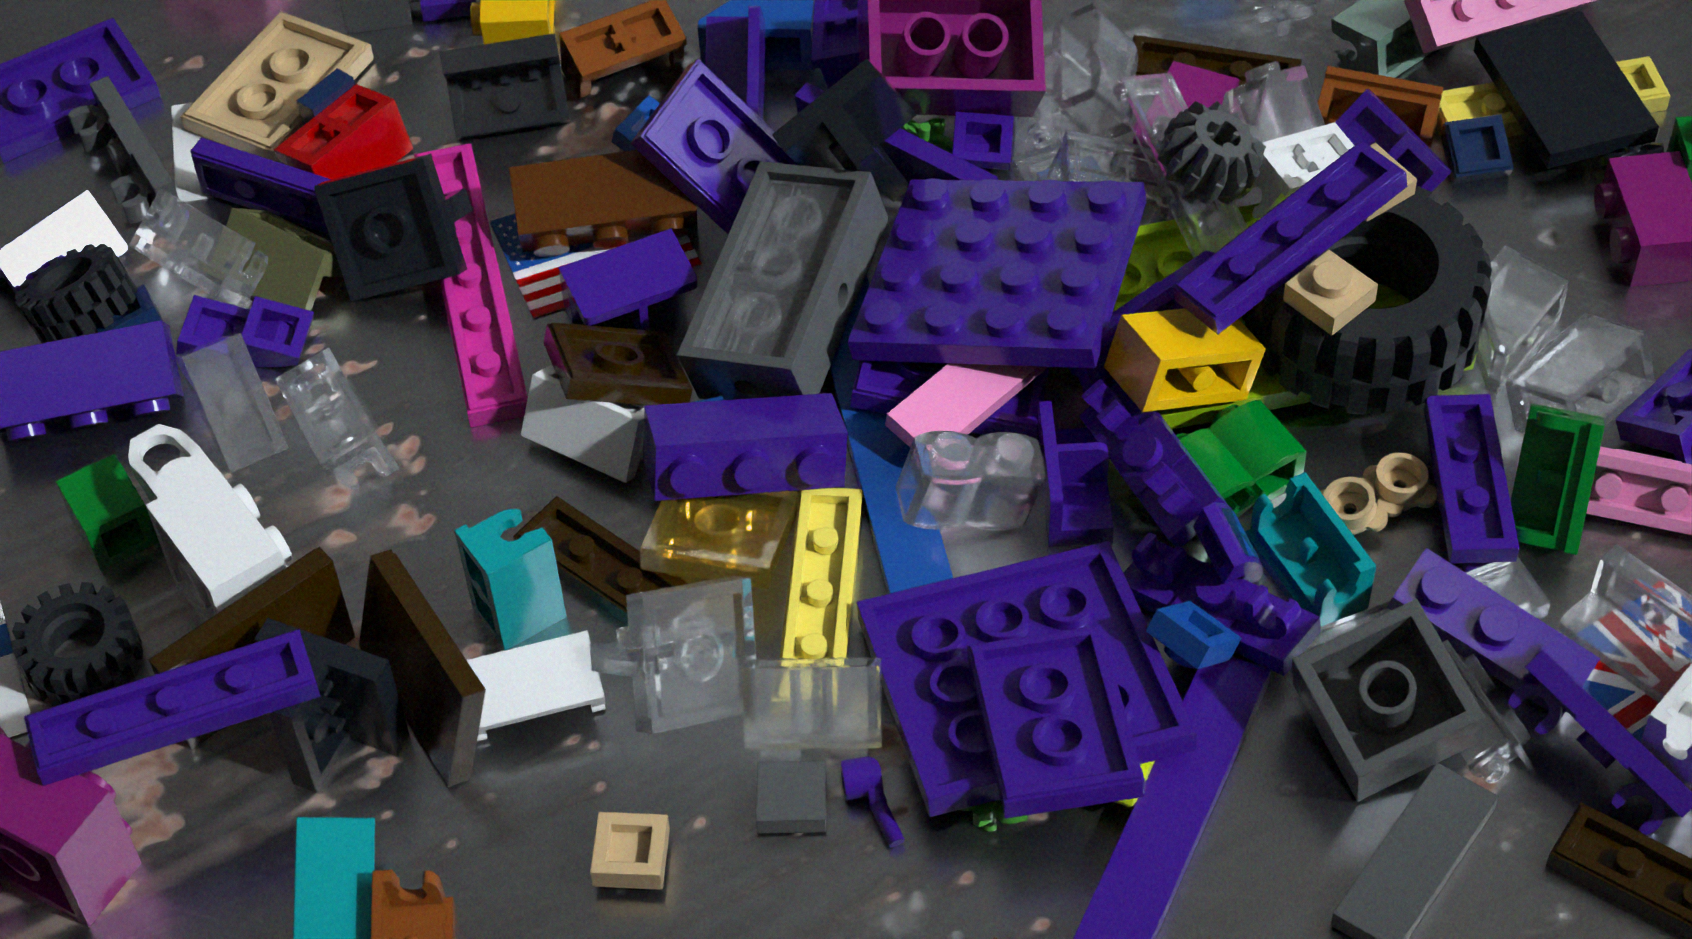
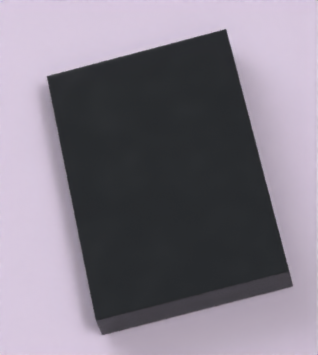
[1473,11,1660,169]

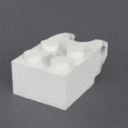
[128,424,293,622]

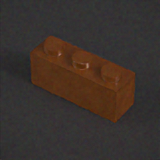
[509,149,698,257]

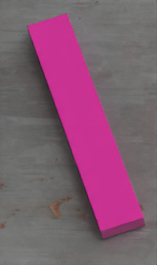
[414,143,528,428]

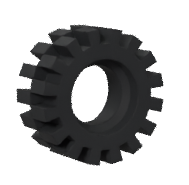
[15,243,137,343]
[11,582,143,707]

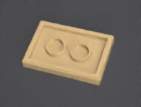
[180,11,374,162]

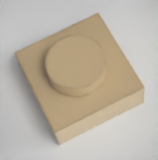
[1283,250,1378,336]
[590,812,670,890]

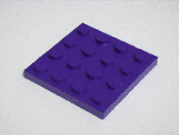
[848,178,1147,368]
[856,541,1197,817]

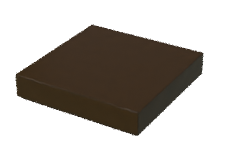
[543,322,693,405]

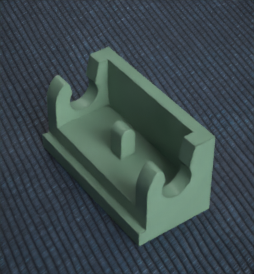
[1331,0,1436,78]

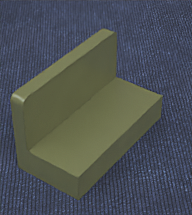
[211,208,343,311]

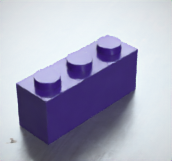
[0,320,184,442]
[643,393,848,501]

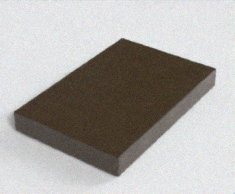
[149,546,355,750]
[359,549,486,787]

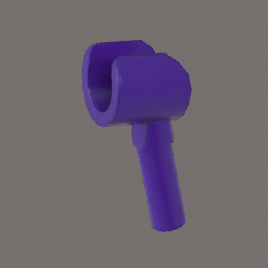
[841,756,905,848]

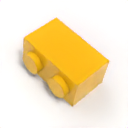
[1104,308,1266,412]

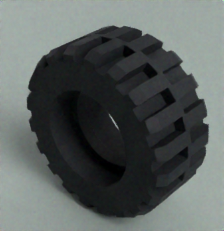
[1242,186,1492,415]

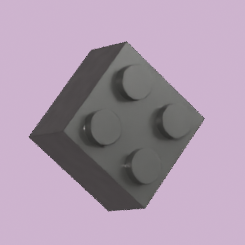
[1292,598,1485,802]

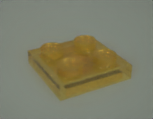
[640,491,798,589]

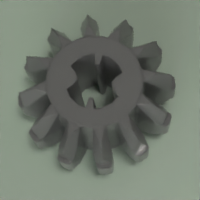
[1157,101,1266,206]

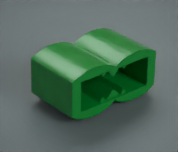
[1176,400,1307,517]

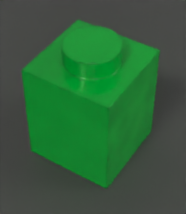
[56,453,160,571]

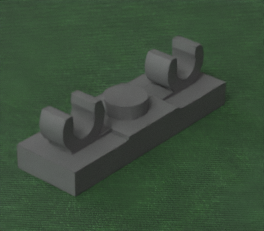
[68,76,186,229]

